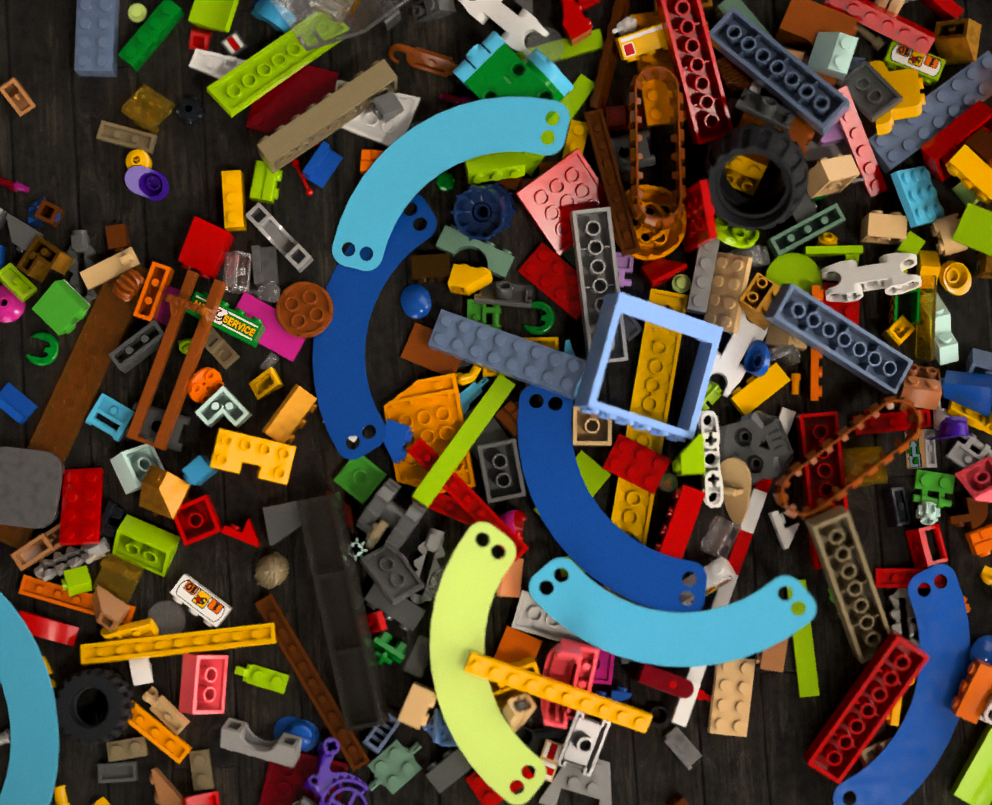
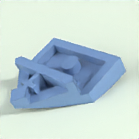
[421,708,458,747]

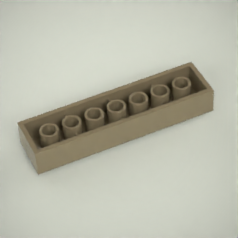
[257,59,398,174]
[805,505,891,664]

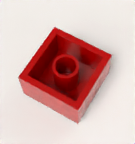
[174,495,223,546]

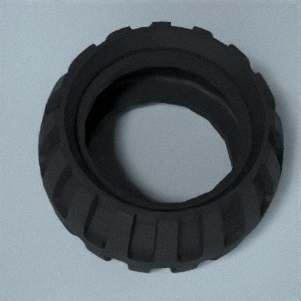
[702,123,808,231]

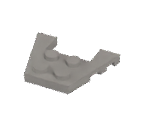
[539,758,612,805]

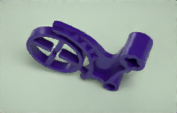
[302,738,370,805]

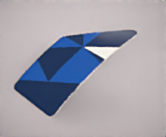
[28,196,45,227]

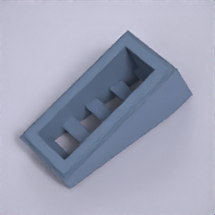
[362,710,401,755]

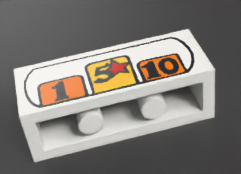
[679,556,737,606]
[170,574,233,628]

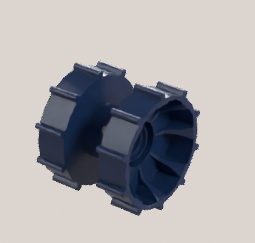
[450,181,518,242]

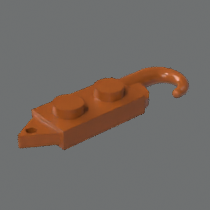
[388,43,458,77]

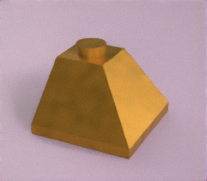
[139,465,191,520]

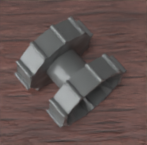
[356,478,428,554]

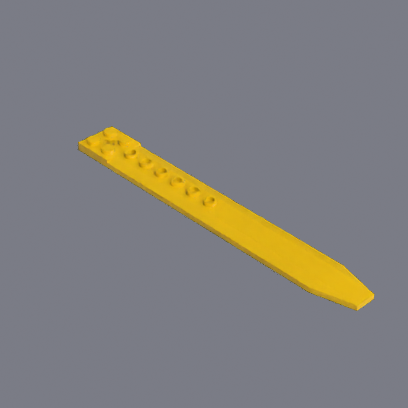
[611,288,689,546]

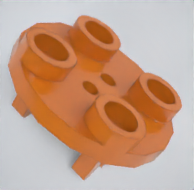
[188,367,224,405]

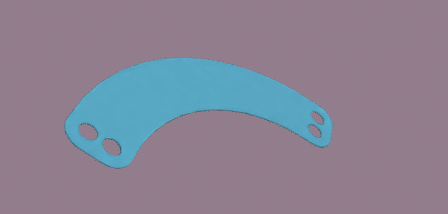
[332,97,570,271]
[529,557,816,667]
[0,592,59,805]

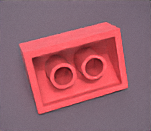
[179,653,229,714]

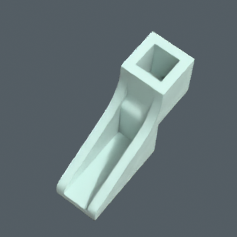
[920,292,959,365]

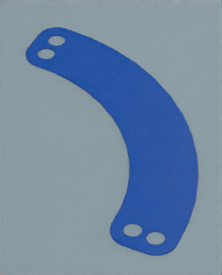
[312,194,437,460]
[517,385,707,612]
[833,564,971,805]

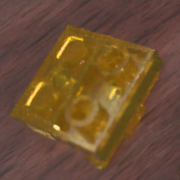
[121,84,175,135]
[842,446,888,487]
[92,553,145,604]

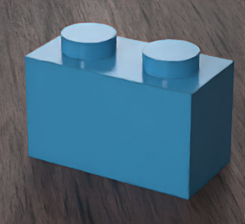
[182,455,218,486]

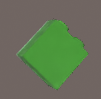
[32,279,91,335]

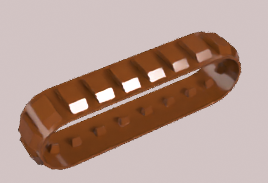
[628,65,686,231]
[773,396,923,520]

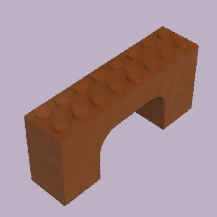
[738,0,859,157]

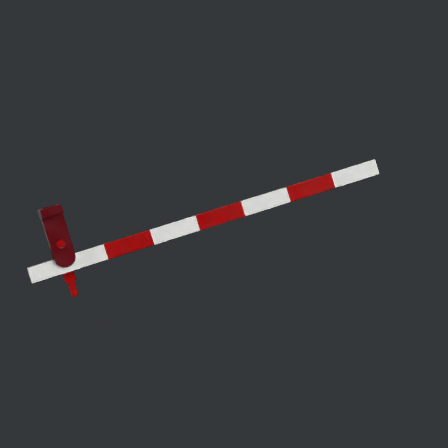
[634,407,796,727]

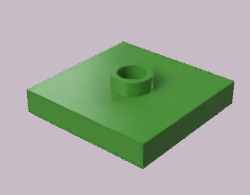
[333,456,387,504]

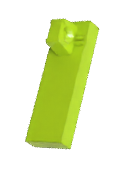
[802,245,863,264]

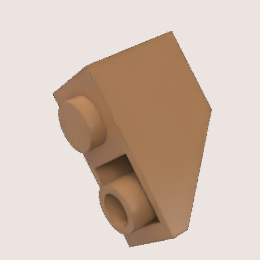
[91,585,130,633]

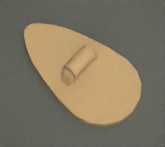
[720,457,751,525]

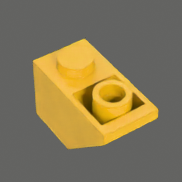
[447,264,493,296]

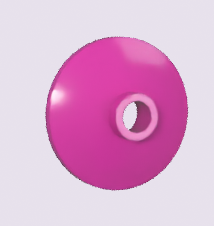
[0,285,26,323]

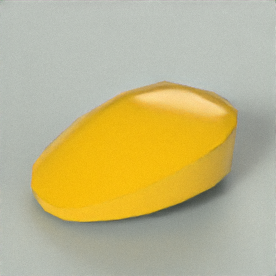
[938,261,972,296]

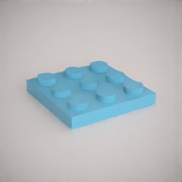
[890,166,945,228]

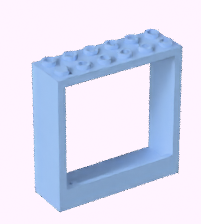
[574,292,723,442]

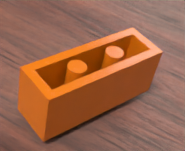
[133,261,175,322]
[951,658,992,724]

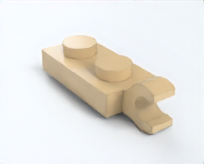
[142,686,190,735]

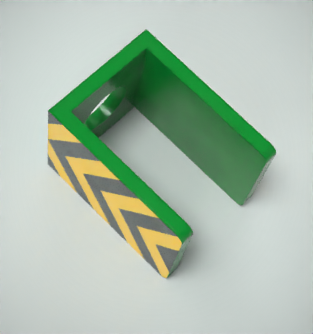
[889,288,921,325]

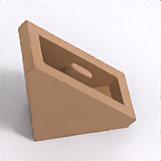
[0,77,36,117]

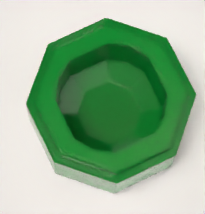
[436,172,455,192]

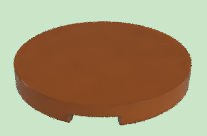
[276,281,334,338]

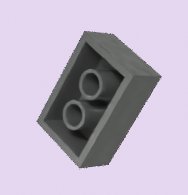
[475,437,526,503]

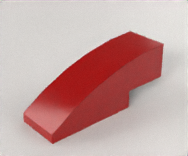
[19,610,80,646]

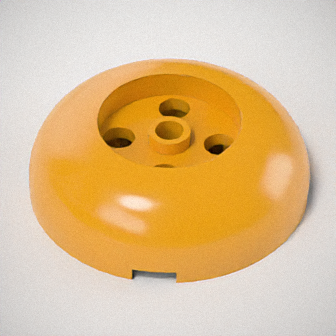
[612,184,687,261]

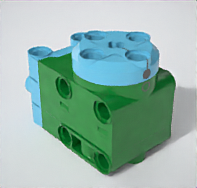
[452,31,574,122]

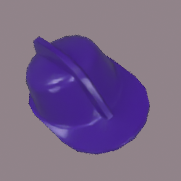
[124,165,169,201]
[927,416,974,440]

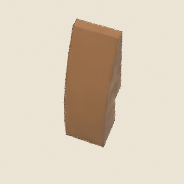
[11,523,63,571]

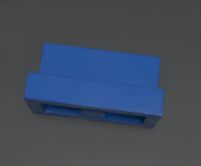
[302,141,343,189]
[0,382,38,424]

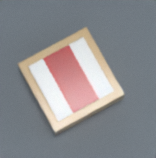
[540,739,564,763]
[533,757,558,783]

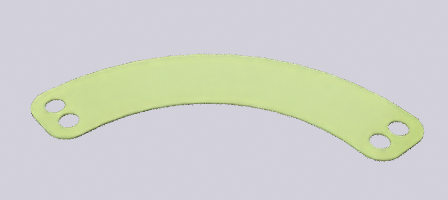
[430,522,546,805]

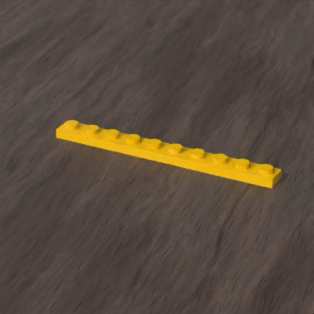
[80,623,276,665]
[464,651,653,733]

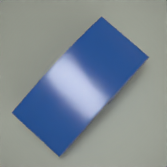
[595,686,632,702]

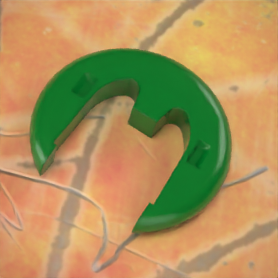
[523,301,555,335]
[26,332,59,366]

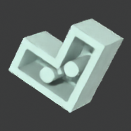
[195,386,252,428]

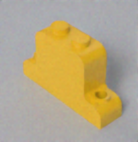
[869,61,926,135]

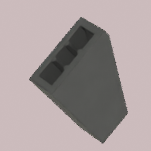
[263,499,316,546]

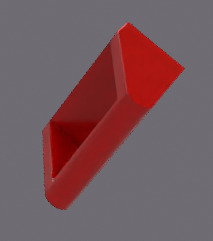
[905,523,949,569]

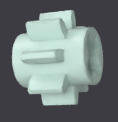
[916,501,940,525]
[344,537,369,562]

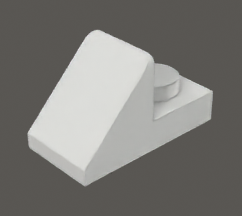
[768,510,799,549]

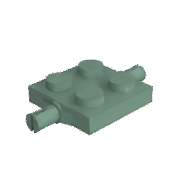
[367,738,422,795]

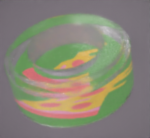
[659,473,678,492]

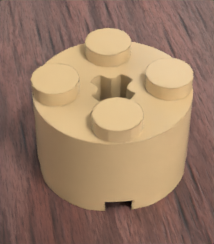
[930,213,968,256]

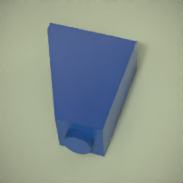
[941,370,992,416]

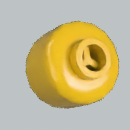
[125,149,152,169]

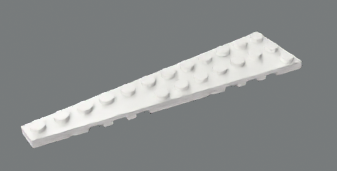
[189,49,421,147]

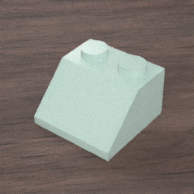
[807,32,858,80]
[110,444,164,495]

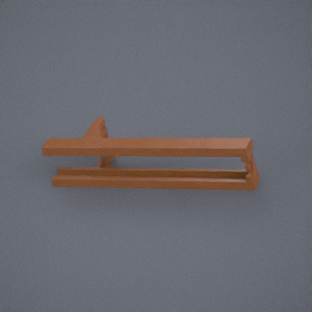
[126,270,227,451]

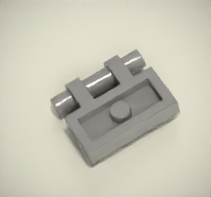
[946,433,992,469]

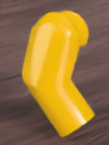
[456,364,482,386]

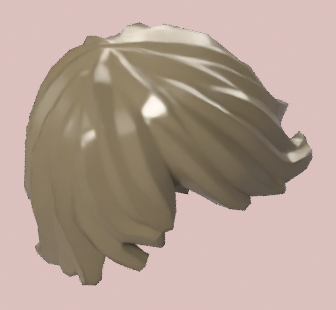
[254,551,290,589]

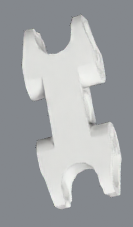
[458,0,549,56]
[821,253,922,302]
[711,310,768,398]
[697,410,723,508]

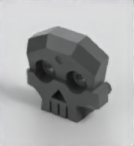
[719,410,794,486]

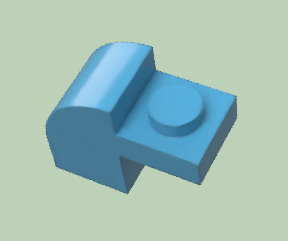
[251,0,297,33]

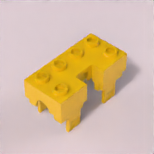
[209,429,296,485]

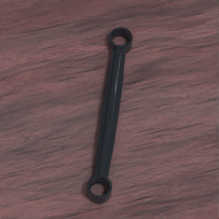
[515,705,669,747]

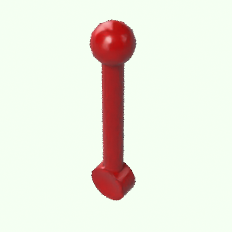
[292,159,313,196]

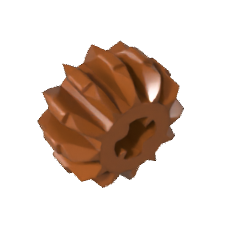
[113,268,145,302]

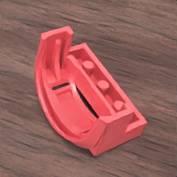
[540,638,600,729]

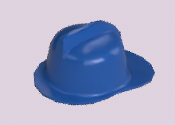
[273,716,320,752]

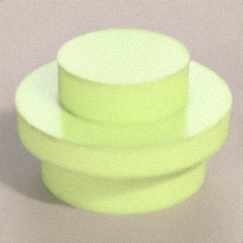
[128,3,147,23]
[672,274,691,293]

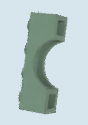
[436,225,515,280]

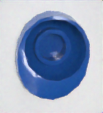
[400,284,431,319]
[744,340,770,377]
[969,635,992,664]

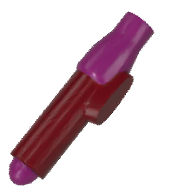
[439,93,476,105]
[0,177,30,193]

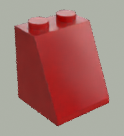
[178,216,235,280]

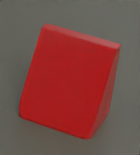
[189,27,212,51]

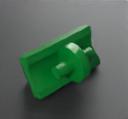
[371,631,407,666]

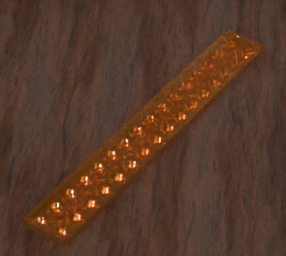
[0,265,149,549]

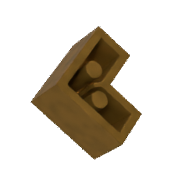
[16,235,75,282]

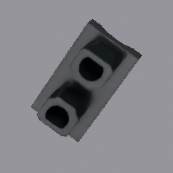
[100,501,127,537]

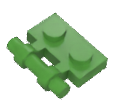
[467,299,502,330]
[912,469,955,508]

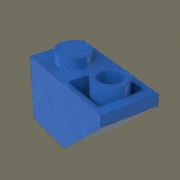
[383,419,414,464]

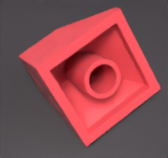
[955,456,992,503]

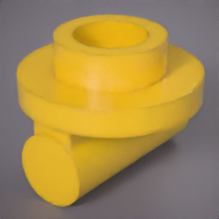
[817,232,838,246]
[980,565,992,585]

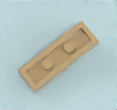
[79,247,141,290]

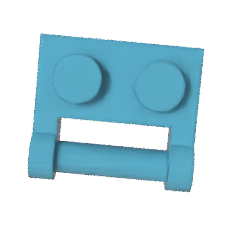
[85,393,135,442]

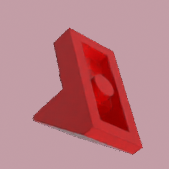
[221,518,261,547]
[352,610,387,637]

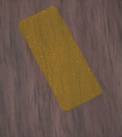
[915,275,937,361]

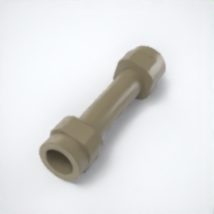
[856,22,885,51]

